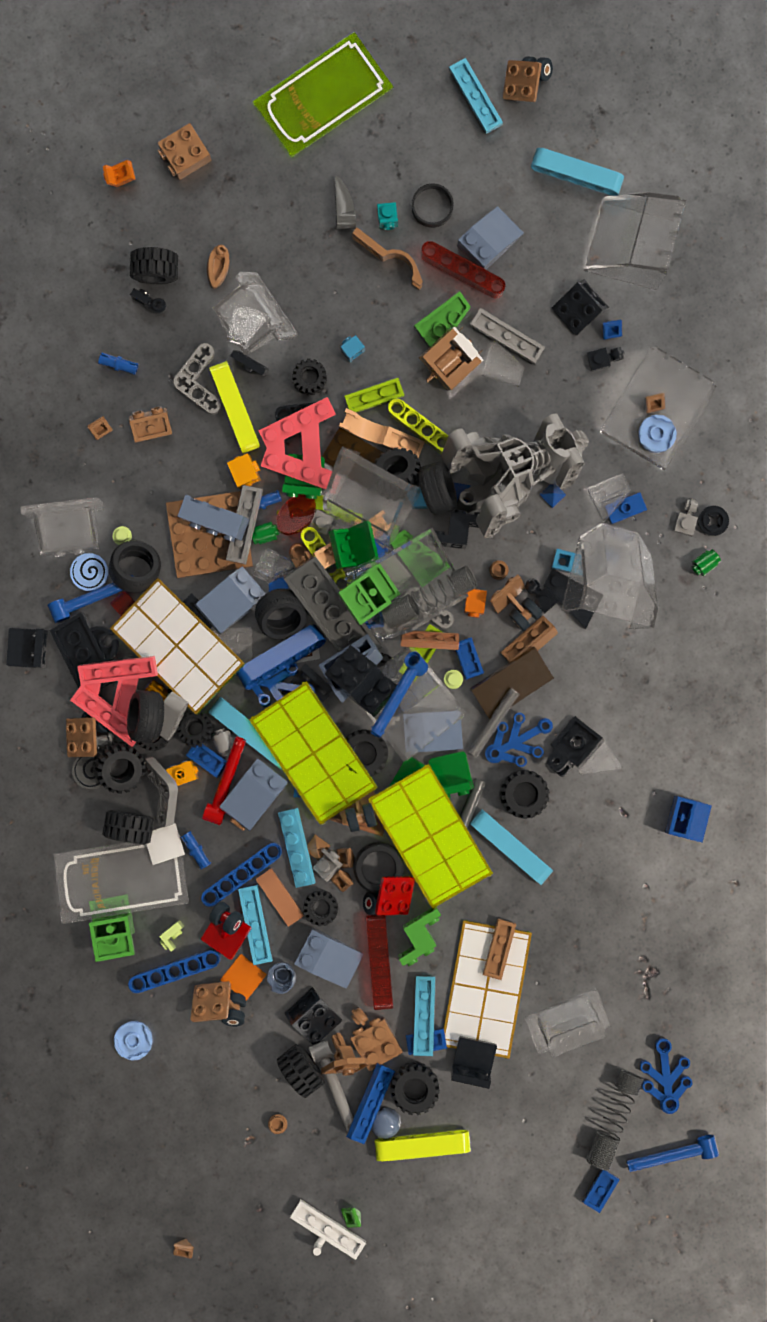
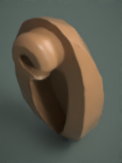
[207,244,230,289]

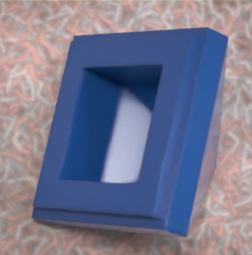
[603,319,622,340]
[539,484,566,508]

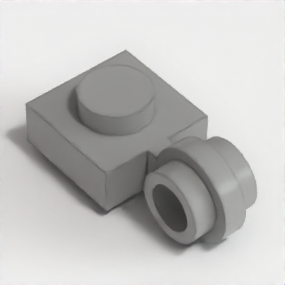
[674,498,698,537]
[309,509,346,535]

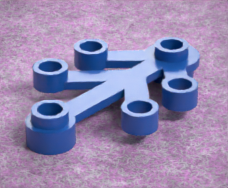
[242,663,315,707]
[485,713,553,767]
[639,1038,693,1114]

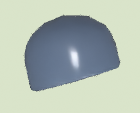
[267,962,296,994]
[371,1107,402,1139]

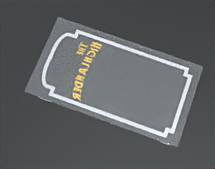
[54,834,189,924]

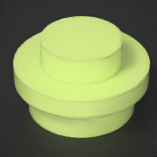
[113,526,132,545]
[444,670,463,689]

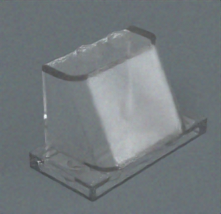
[213,272,298,355]
[20,497,104,557]
[525,989,611,1058]

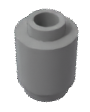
[212,728,234,758]

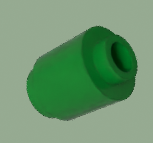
[252,521,280,545]
[691,549,721,576]

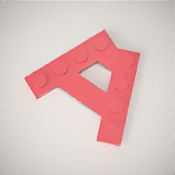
[258,397,340,492]
[70,656,158,747]

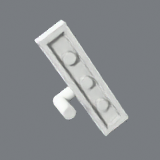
[290,1199,366,1260]

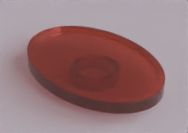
[276,494,316,535]

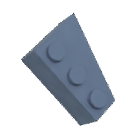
[178,494,249,542]
[319,634,383,703]

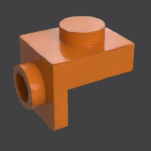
[103,160,135,187]

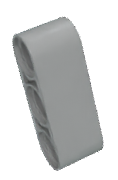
[160,691,189,741]

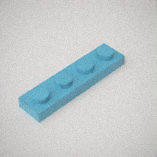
[449,58,503,134]
[278,808,316,888]
[238,885,273,965]
[413,976,436,1056]

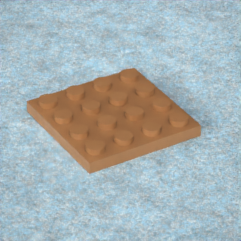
[166,491,253,578]

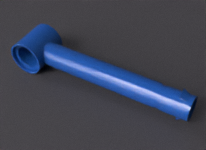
[47,575,134,623]
[370,651,428,738]
[627,1135,719,1172]

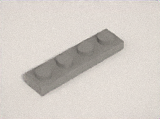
[470,308,545,365]
[226,485,263,565]

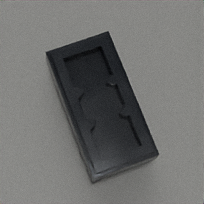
[230,350,269,376]

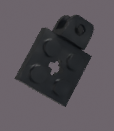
[546,716,605,777]

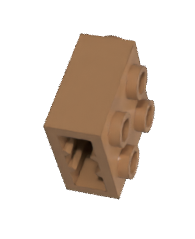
[157,123,212,180]

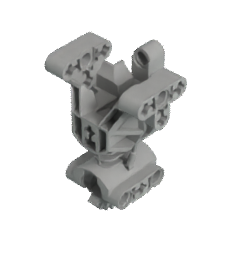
[441,414,589,538]

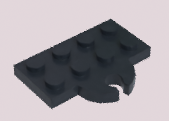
[50,612,119,690]

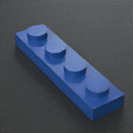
[346,1063,395,1144]

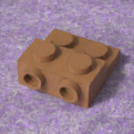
[350,1017,403,1071]

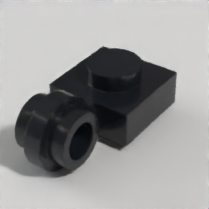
[130,288,167,314]
[587,347,625,372]
[525,578,560,614]

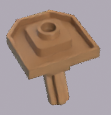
[321,1033,369,1076]

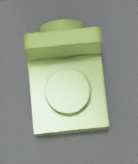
[159,920,184,952]

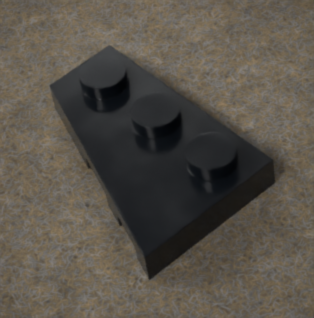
[543,569,603,629]

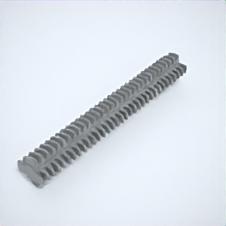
[468,688,520,758]

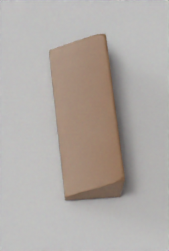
[500,615,558,663]

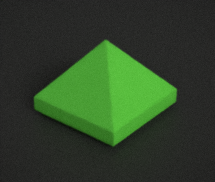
[341,1208,361,1228]

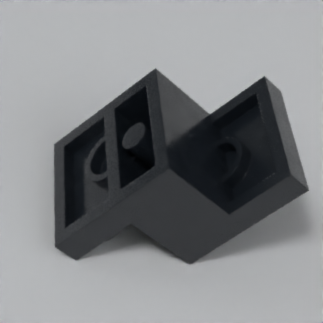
[427,510,480,549]
[325,645,397,717]

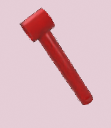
[202,737,246,826]

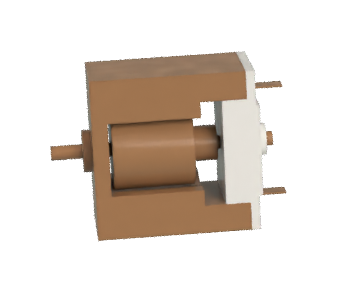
[419,327,483,391]

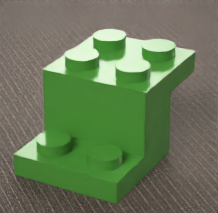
[337,562,400,625]
[89,894,135,962]
[398,906,441,967]

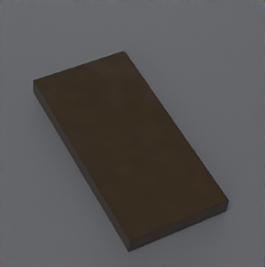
[470,646,554,720]

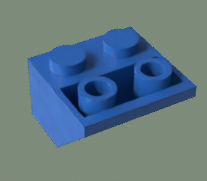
[665,796,712,843]

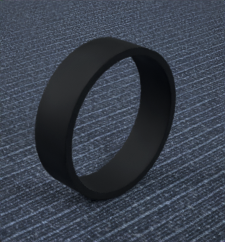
[412,183,454,228]

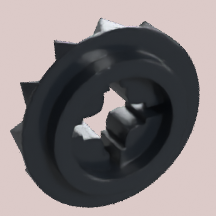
[698,506,729,536]

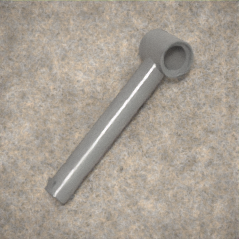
[309,1040,354,1131]

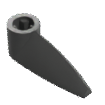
[335,176,356,229]

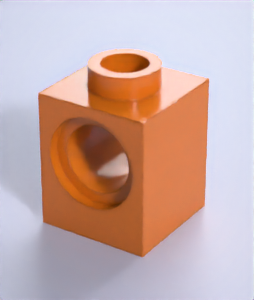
[464,589,487,618]

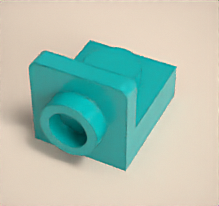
[377,202,398,230]

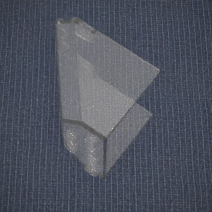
[561,523,659,630]

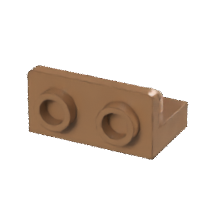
[129,406,172,442]

